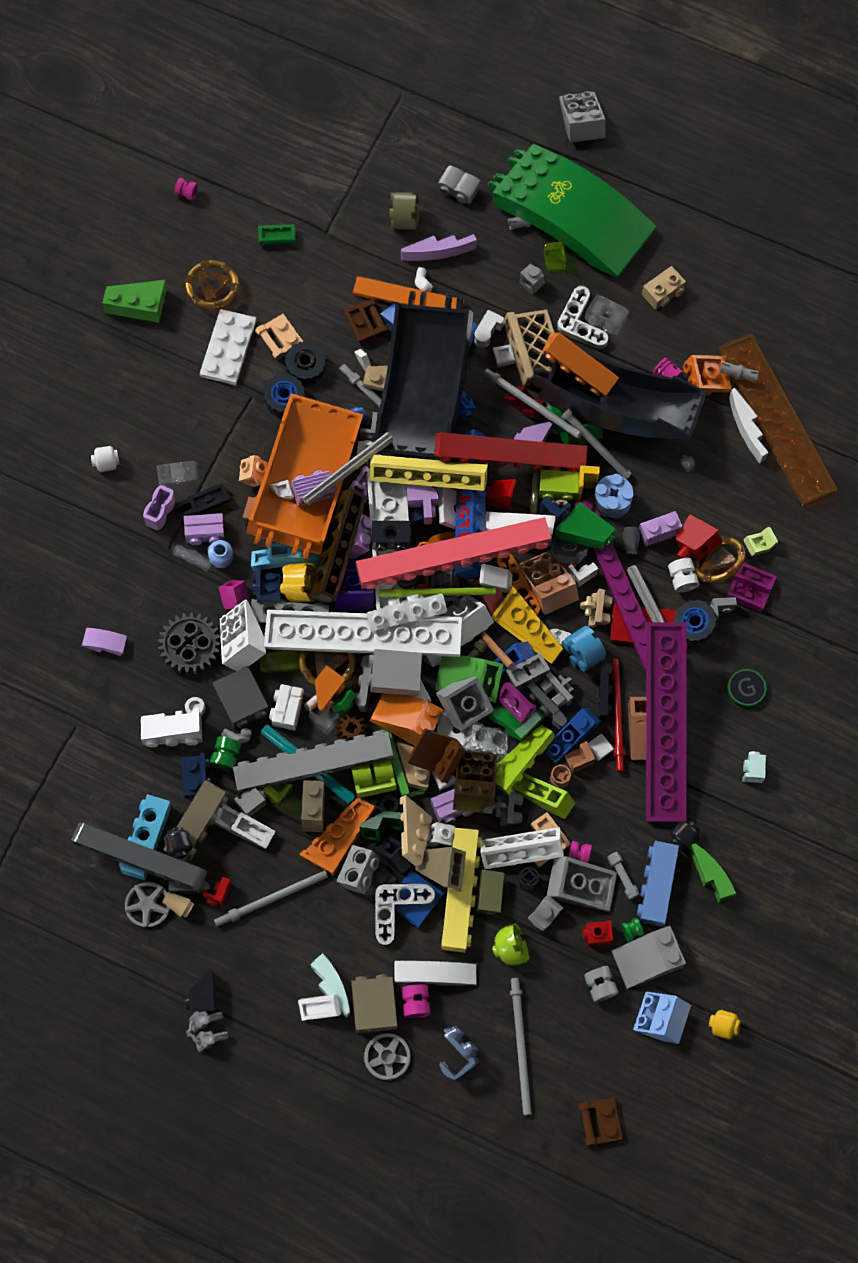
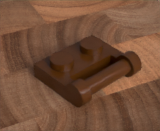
[344,299,389,344]
[578,1098,622,1146]

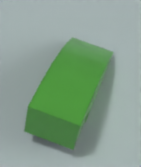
[690,843,736,903]

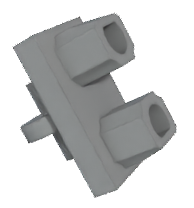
[539,672,574,708]

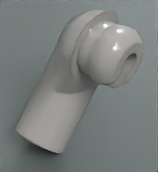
[221,728,252,743]

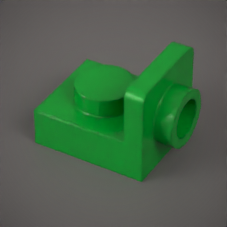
[331,690,356,718]

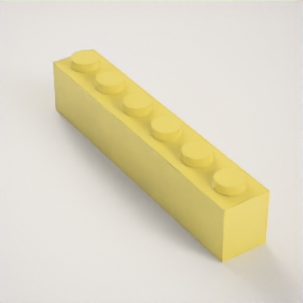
[370,455,488,491]
[441,828,482,953]

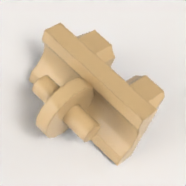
[580,589,612,628]

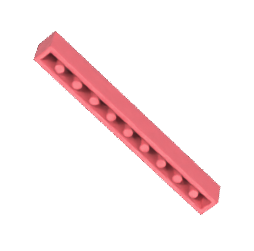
[356,517,551,590]

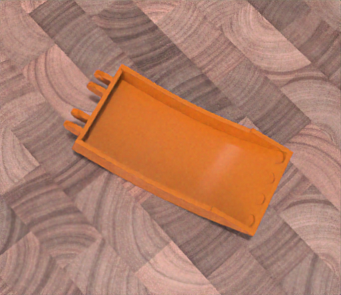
[246,393,363,559]

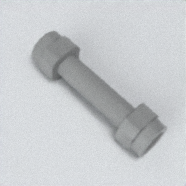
[607,852,640,900]

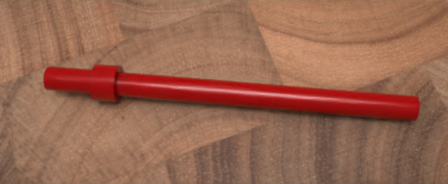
[612,658,626,772]

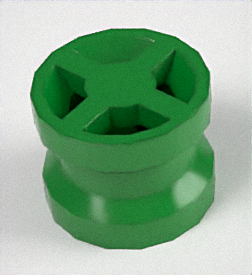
[621,918,644,943]

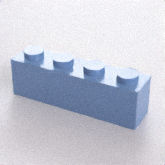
[637,841,679,927]

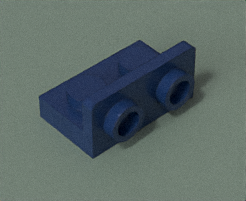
[539,497,571,530]
[252,565,281,603]
[181,753,211,798]

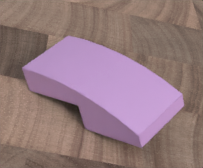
[82,628,127,656]

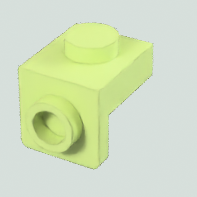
[743,527,778,556]

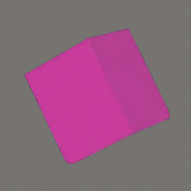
[219,580,250,609]

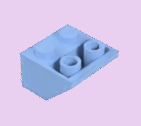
[633,992,691,1044]

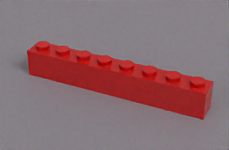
[434,433,587,472]

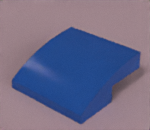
[391,870,444,928]

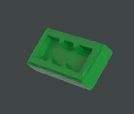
[258,224,296,245]

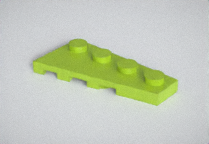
[495,725,555,795]

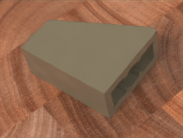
[416,847,466,892]

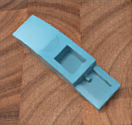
[251,543,322,571]

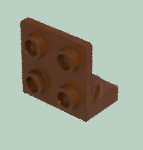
[407,728,466,784]

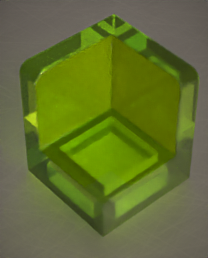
[544,241,566,272]
[263,783,294,807]

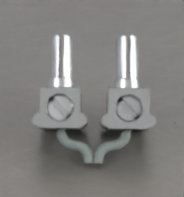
[186,1011,228,1052]

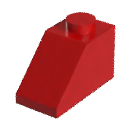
[486,479,516,511]

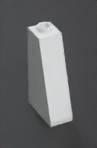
[485,512,555,546]

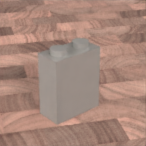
[367,649,422,696]

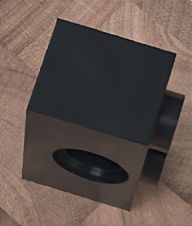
[371,521,412,552]

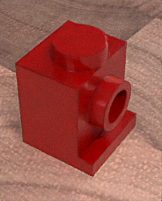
[582,920,613,946]

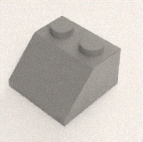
[436,677,494,731]

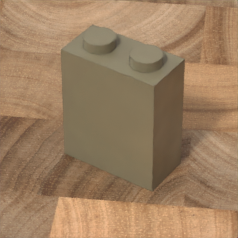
[301,780,325,832]
[352,974,397,1033]

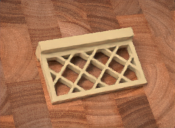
[504,310,554,387]

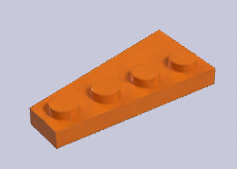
[299,798,376,875]

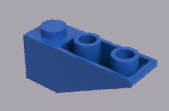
[544,708,602,764]

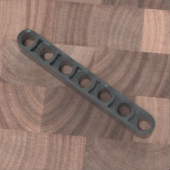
[70,822,207,891]

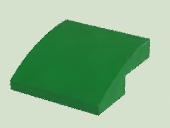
[489,703,544,741]

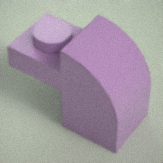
[406,484,438,525]

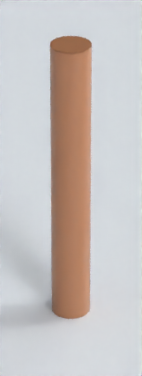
[479,631,515,670]

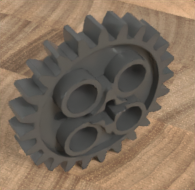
[158,612,221,675]

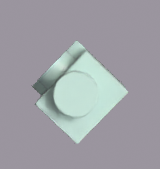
[742,752,766,783]

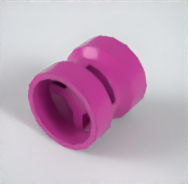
[174,178,198,200]
[568,840,592,863]

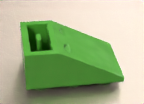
[434,655,504,703]

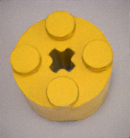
[280,563,317,603]

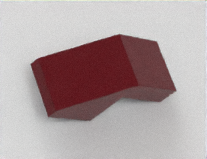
[503,385,548,418]

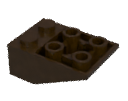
[453,751,498,814]

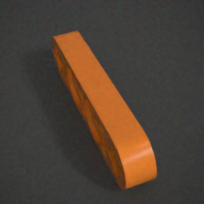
[496,554,540,616]

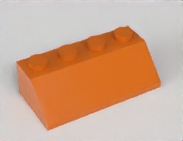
[543,332,619,397]

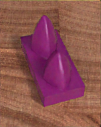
[497,682,537,723]

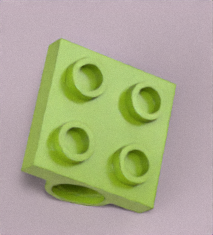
[351,759,397,798]

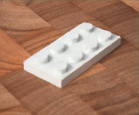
[200,309,256,385]

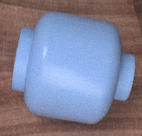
[208,540,234,568]

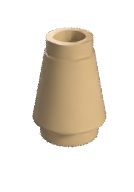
[162,892,194,917]

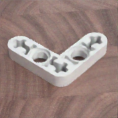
[557,286,608,349]
[375,884,435,945]

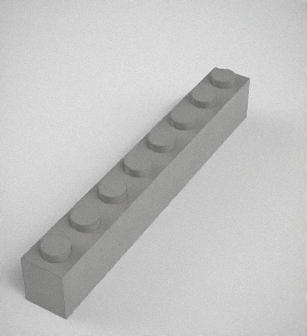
[233,730,395,793]

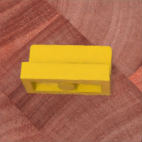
[576,466,600,501]

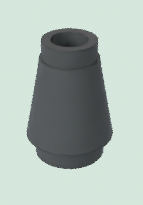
[622,527,641,556]

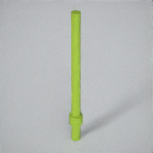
[379,587,496,599]

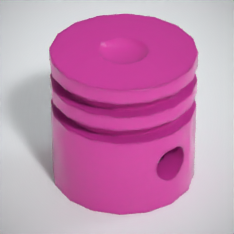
[652,358,683,378]

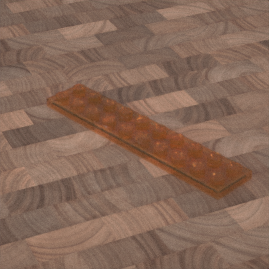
[718,333,837,506]

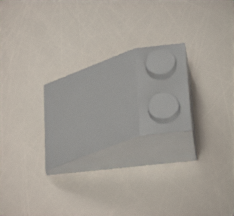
[547,857,617,911]
[611,926,686,989]

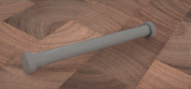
[561,409,632,479]

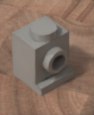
[519,264,545,295]
[234,788,266,817]

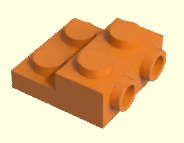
[683,355,732,395]

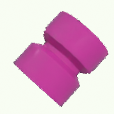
[402,985,430,1018]

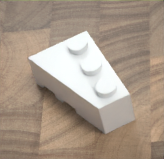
[141,708,202,747]

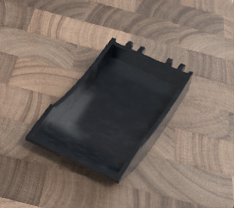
[374,291,473,458]
[530,346,707,439]

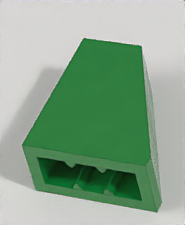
[555,502,616,550]

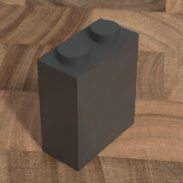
[212,666,269,729]

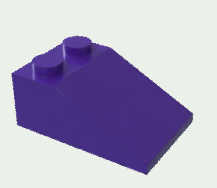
[334,554,374,611]

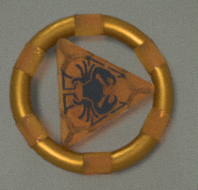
[185,260,239,309]
[692,536,746,583]
[299,651,356,686]

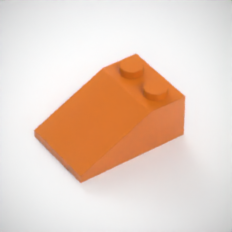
[370,693,443,746]

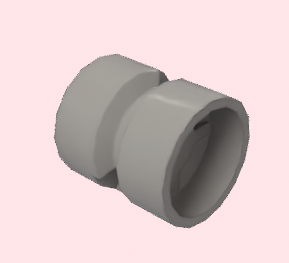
[584,966,619,1003]

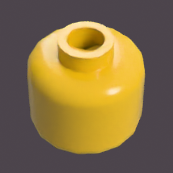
[709,1010,741,1039]

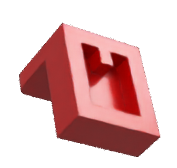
[202,877,232,907]

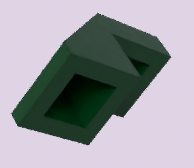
[359,811,404,842]

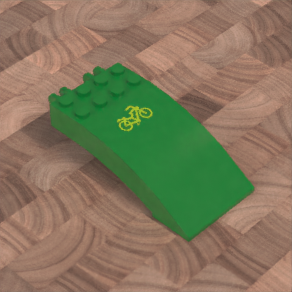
[488,144,657,278]

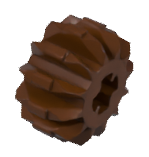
[335,714,368,741]

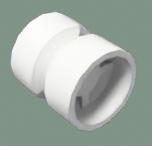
[668,558,699,593]

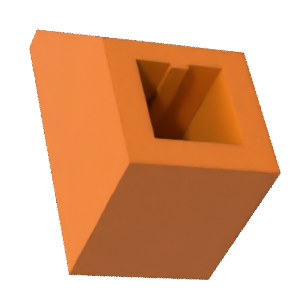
[315,665,346,713]

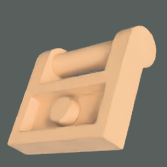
[255,314,303,360]

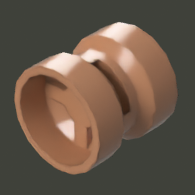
[550,765,571,789]

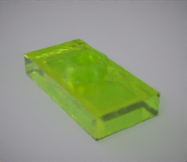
[259,650,300,674]

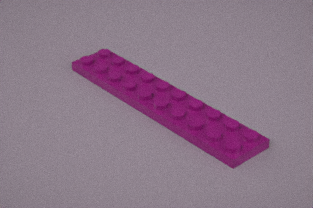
[646,622,687,821]

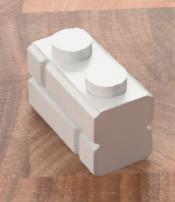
[269,684,304,731]

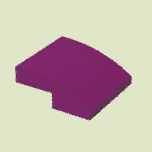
[726,563,777,613]

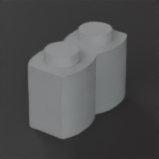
[438,166,481,204]

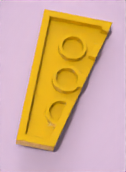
[491,587,564,664]

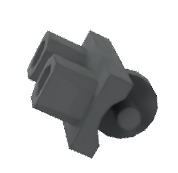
[493,788,523,828]

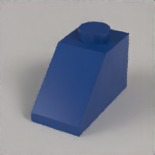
[493,641,536,681]

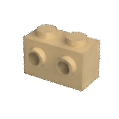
[642,266,686,310]

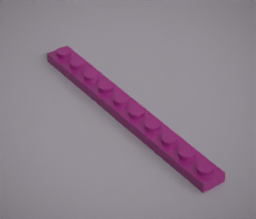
[574,497,647,671]

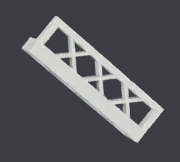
[481,827,564,869]

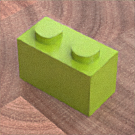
[539,470,579,502]

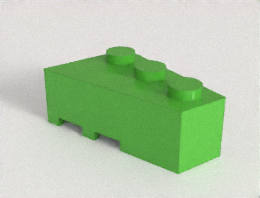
[102,280,167,323]

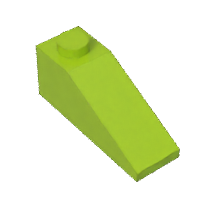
[511,773,575,819]

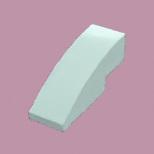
[311,953,350,1018]

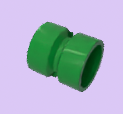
[209,736,242,772]

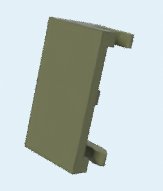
[474,870,504,915]

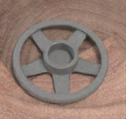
[125,882,170,927]
[364,1033,411,1080]

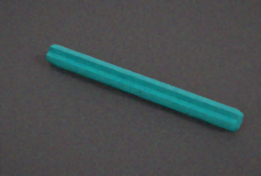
[261,725,356,804]

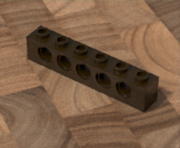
[308,488,367,604]

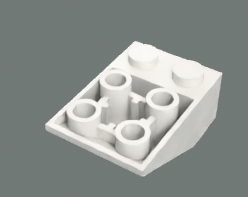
[220,599,266,671]

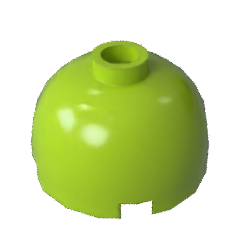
[492,923,529,966]

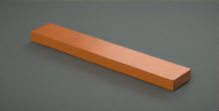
[353,276,464,309]

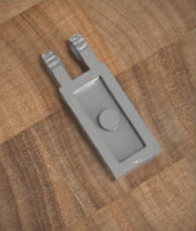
[355,655,372,712]

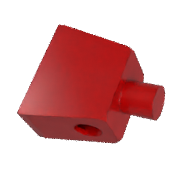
[676,515,722,560]

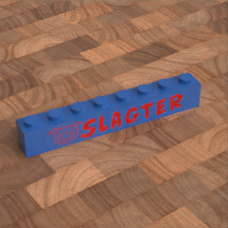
[455,429,486,580]

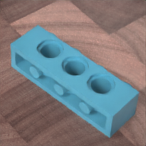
[119,794,172,880]

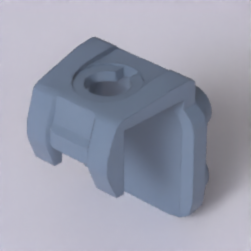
[439,1026,479,1080]

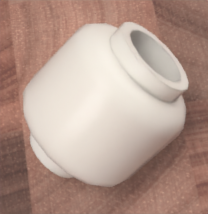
[91,446,119,472]

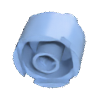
[594,474,633,519]

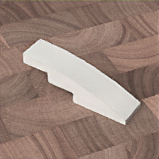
[729,388,768,464]
[214,805,275,849]
[395,961,476,985]

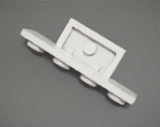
[367,594,447,631]

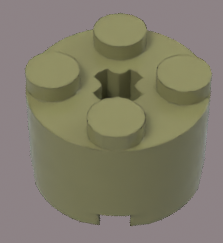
[389,192,419,230]

